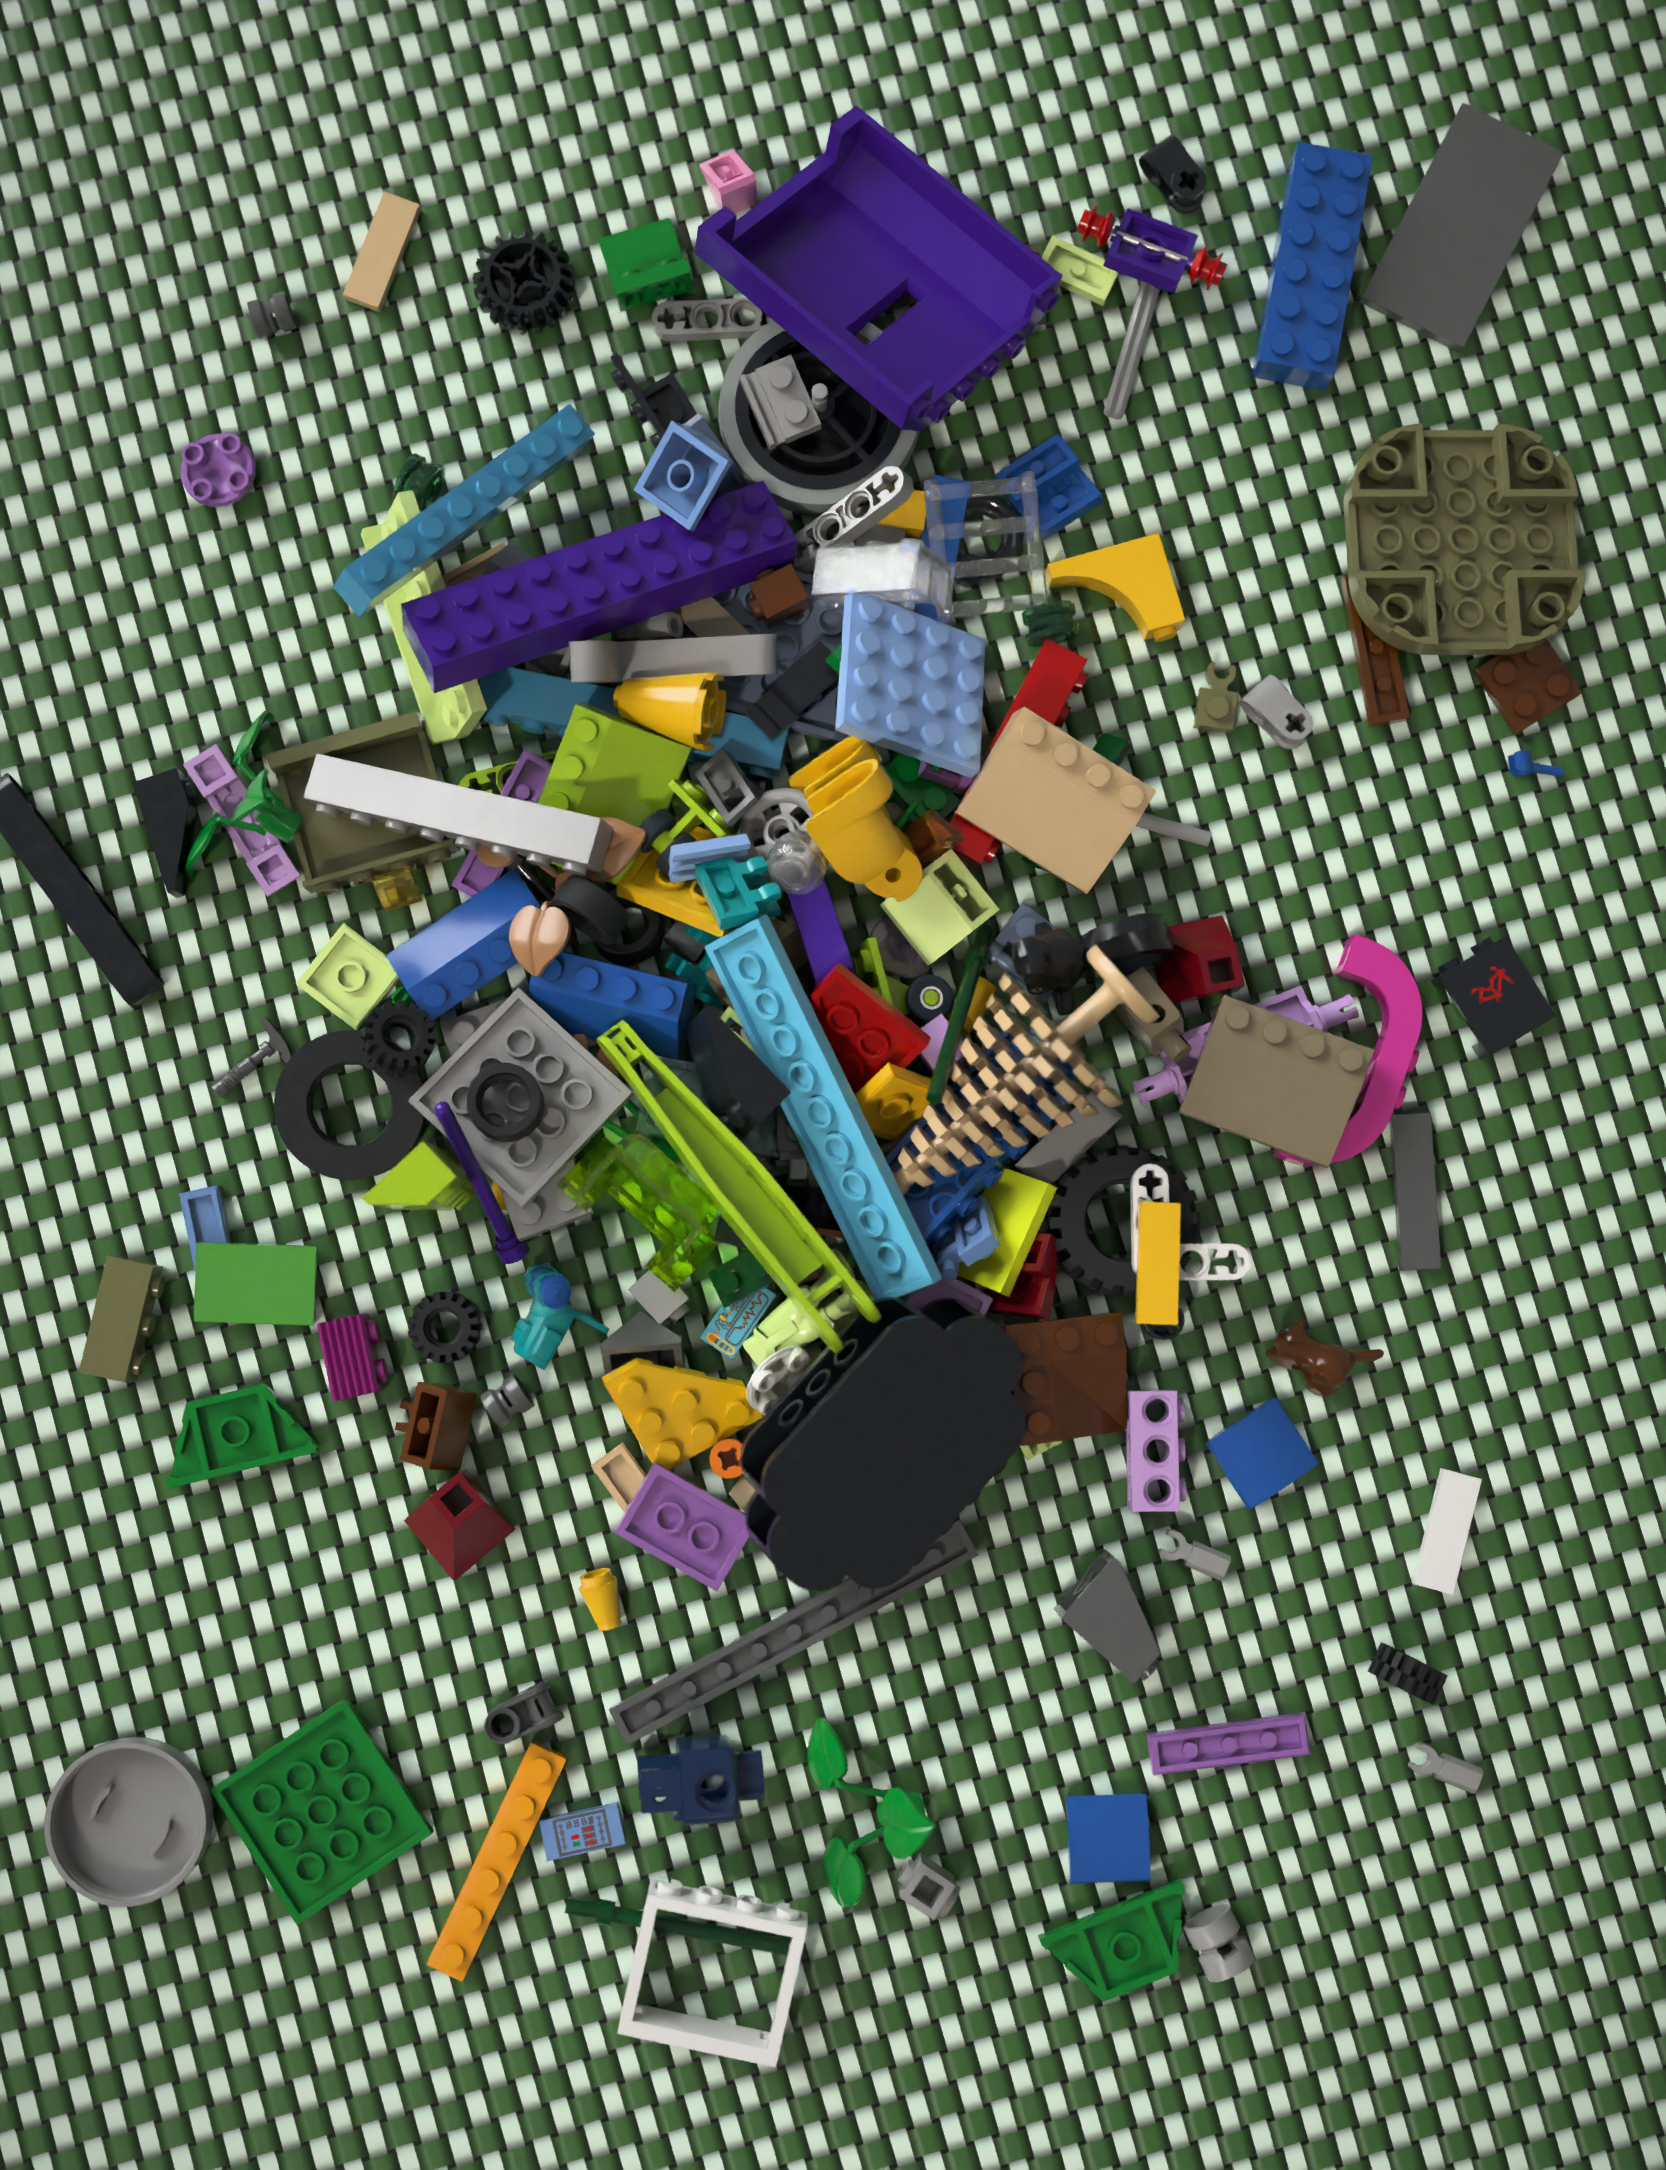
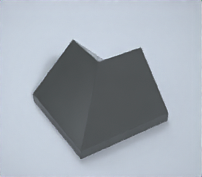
[601,1311,686,1402]

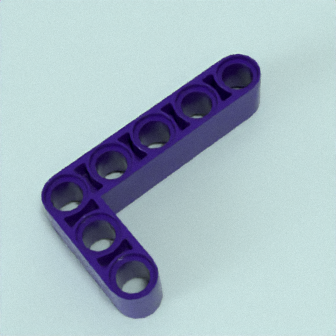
[772,824,856,987]

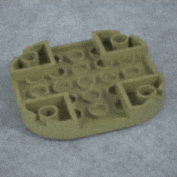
[1344,424,1585,655]

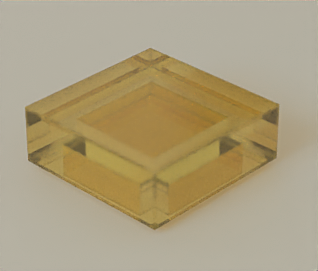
[372,866,423,912]

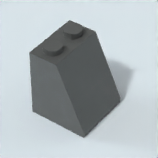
[1053,1549,1161,1684]

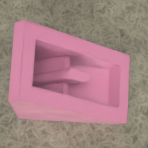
[699,150,757,213]

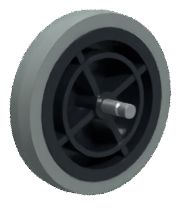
[718,320,919,515]

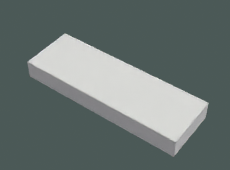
[1412,1468,1482,1595]

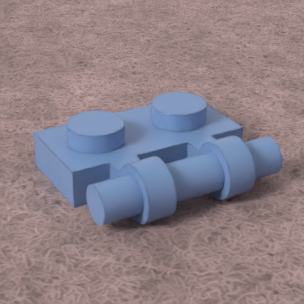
[932,1194,1000,1281]

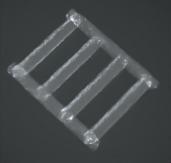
[924,470,1048,624]

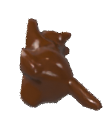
[1266,1318,1384,1396]

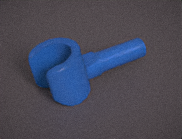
[1508,750,1563,777]

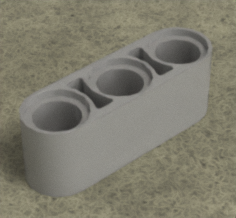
[1014,1090,1122,1185]

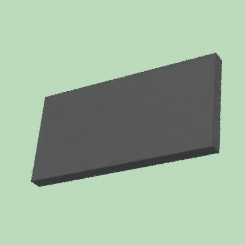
[1359,102,1564,353]

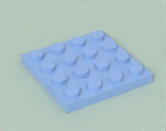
[836,589,985,778]

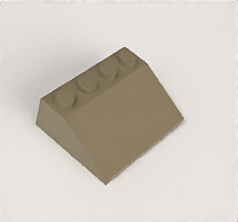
[1178,995,1374,1168]

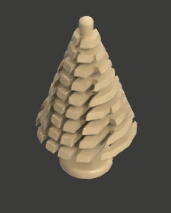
[892,944,1160,1195]

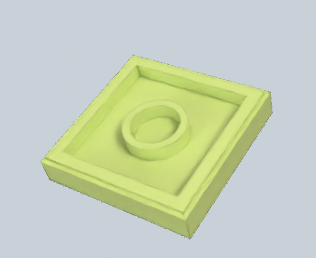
[295,923,400,1031]

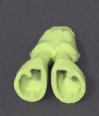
[742,1249,874,1366]

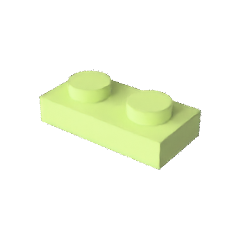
[1042,235,1119,306]

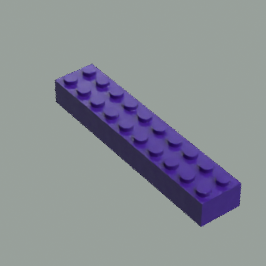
[401,481,797,693]

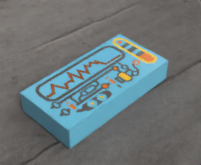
[700,1288,776,1360]

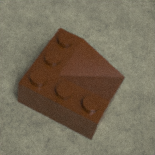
[1000,1312,1127,1446]

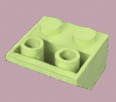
[880,849,1000,966]

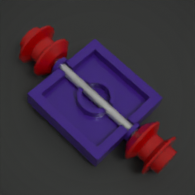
[1077,204,1227,293]

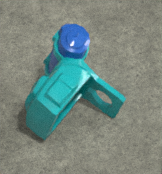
[511,1263,610,1370]

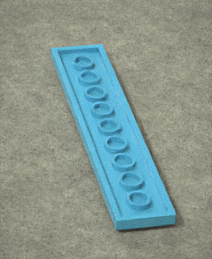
[705,915,942,1300]

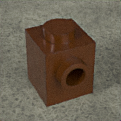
[747,564,810,629]

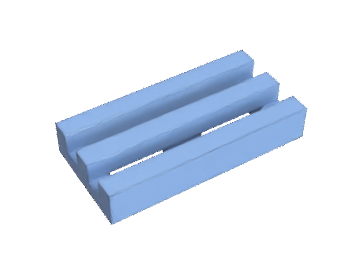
[668,834,751,883]

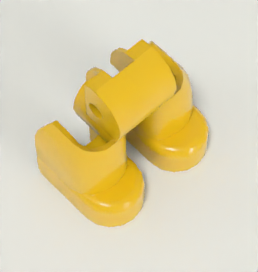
[789,736,922,903]

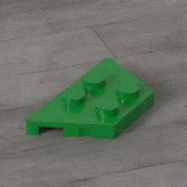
[166,1383,320,1489]
[1038,1878,1185,2002]

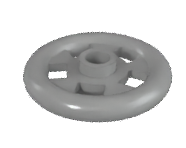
[737,788,823,880]

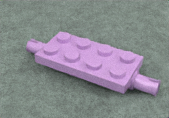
[1132,985,1359,1105]

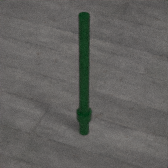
[926,924,993,1104]
[565,1897,791,1956]

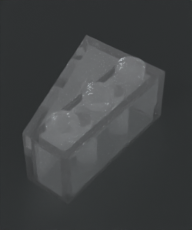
[811,538,955,613]

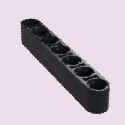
[0,773,165,1008]

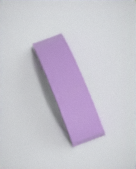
[183,744,301,897]

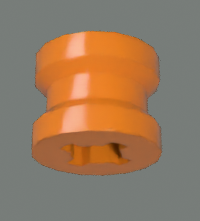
[709,1437,743,1479]

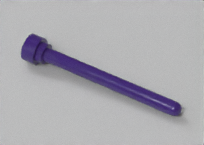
[435,1102,530,1264]

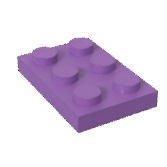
[614,1461,750,1591]

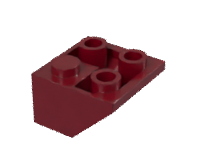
[1153,915,1245,1005]
[404,1469,516,1581]

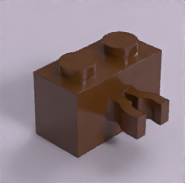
[395,1382,478,1471]

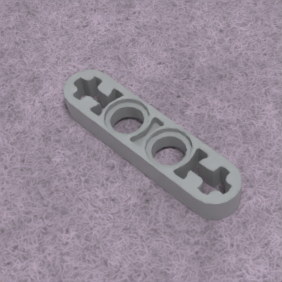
[652,298,773,342]
[793,466,913,573]

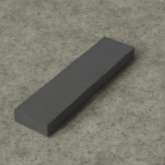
[1389,1113,1441,1271]

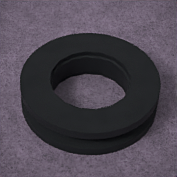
[274,1030,427,1180]

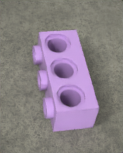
[1126,1389,1186,1512]

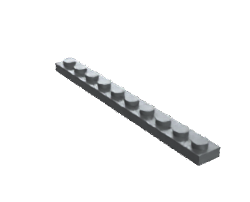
[609,1519,978,1745]

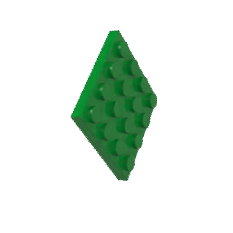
[210,1697,434,1925]

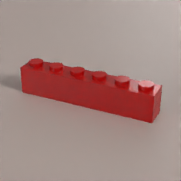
[941,638,1089,870]

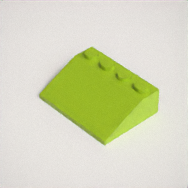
[538,702,692,885]

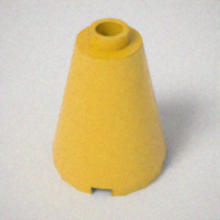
[613,672,726,752]

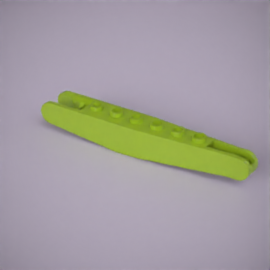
[597,1020,881,1354]

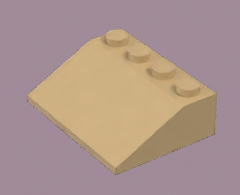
[955,707,1156,894]

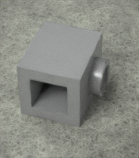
[628,1263,693,1325]

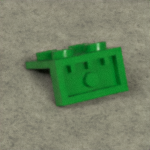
[599,218,693,312]

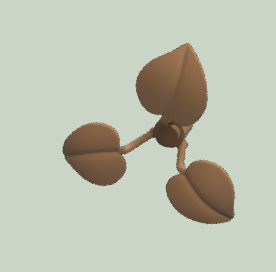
[475,817,647,978]

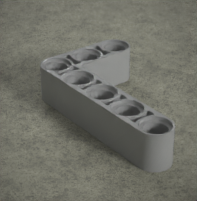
[569,634,778,683]

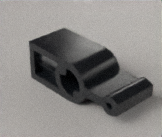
[745,641,839,742]

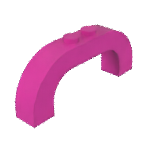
[1271,934,1422,1166]

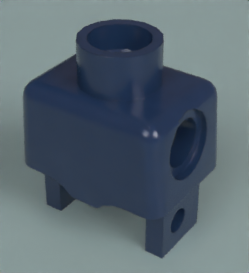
[637,1735,765,1826]

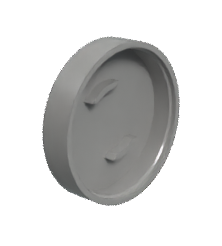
[44,1737,213,1907]

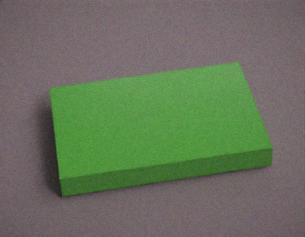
[194,1242,318,1326]

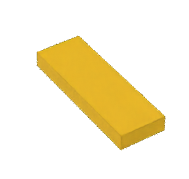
[1136,1202,1181,1325]

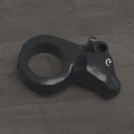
[1011,912,1175,1016]

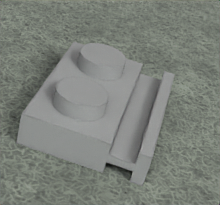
[739,355,821,450]

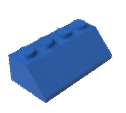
[386,869,541,1022]
[529,951,698,1061]

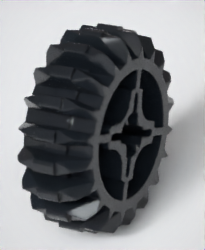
[473,228,576,335]

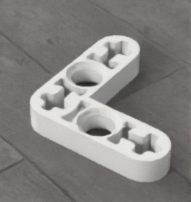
[1130,1164,1251,1280]

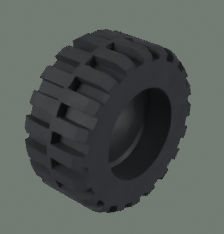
[1045,1145,1201,1296]

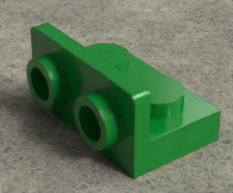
[882,754,961,829]

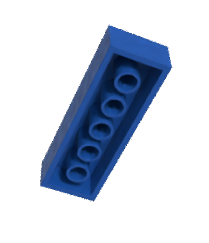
[1251,142,1373,391]

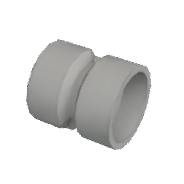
[1183,1904,1255,1982]

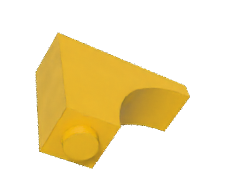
[1044,533,1185,642]

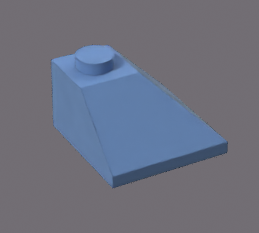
[634,421,732,531]

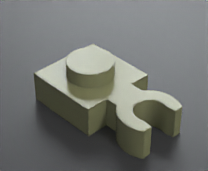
[1193,662,1238,734]

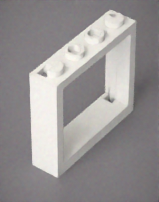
[617,1879,808,2067]

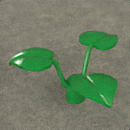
[186,711,302,879]
[807,1716,937,1908]

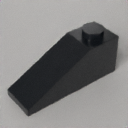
[132,768,199,898]

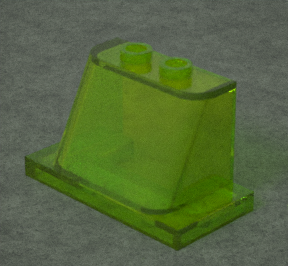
[557,1134,720,1292]

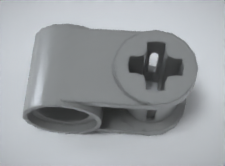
[1240,675,1313,750]

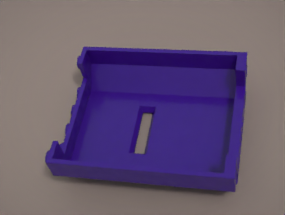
[694,105,1062,432]

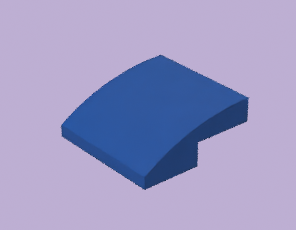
[995,434,1103,543]
[1205,1397,1319,1509]
[1065,1793,1151,1884]

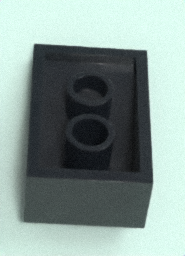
[683,1005,791,1141]

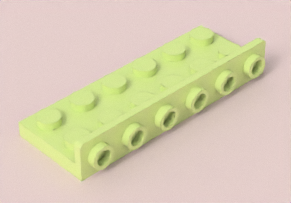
[361,490,487,745]

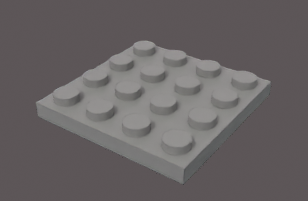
[408,987,633,1209]

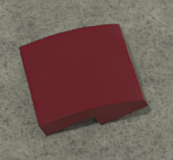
[984,1233,1057,1320]

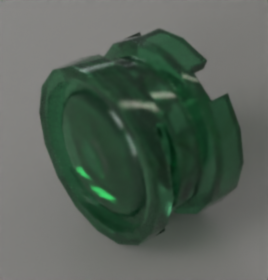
[392,453,445,512]
[1021,600,1080,647]

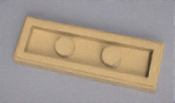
[343,191,421,312]

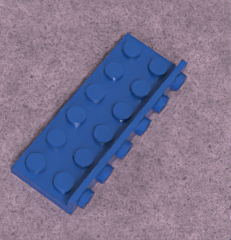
[885,1029,1079,1249]

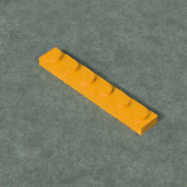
[426,1740,568,1982]

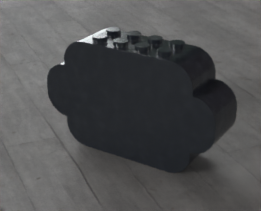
[740,1297,1026,1591]

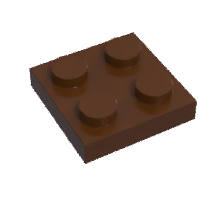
[1473,640,1582,736]

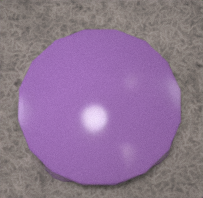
[181,433,256,507]

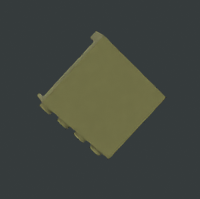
[266,711,460,896]

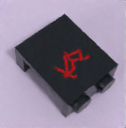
[1431,936,1556,1060]

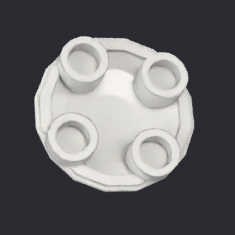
[746,1346,812,1416]

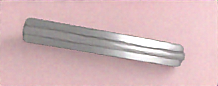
[1104,281,1160,419]

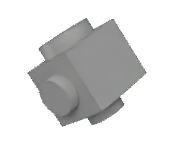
[897,1853,961,1920]

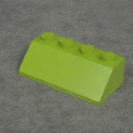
[362,1141,476,1211]

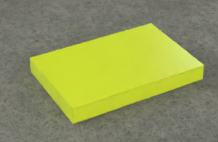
[957,1167,1057,1297]

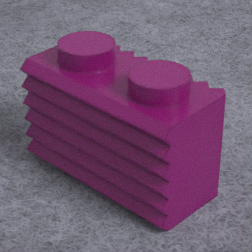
[317,1313,389,1402]

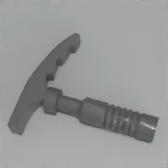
[211,1017,292,1098]

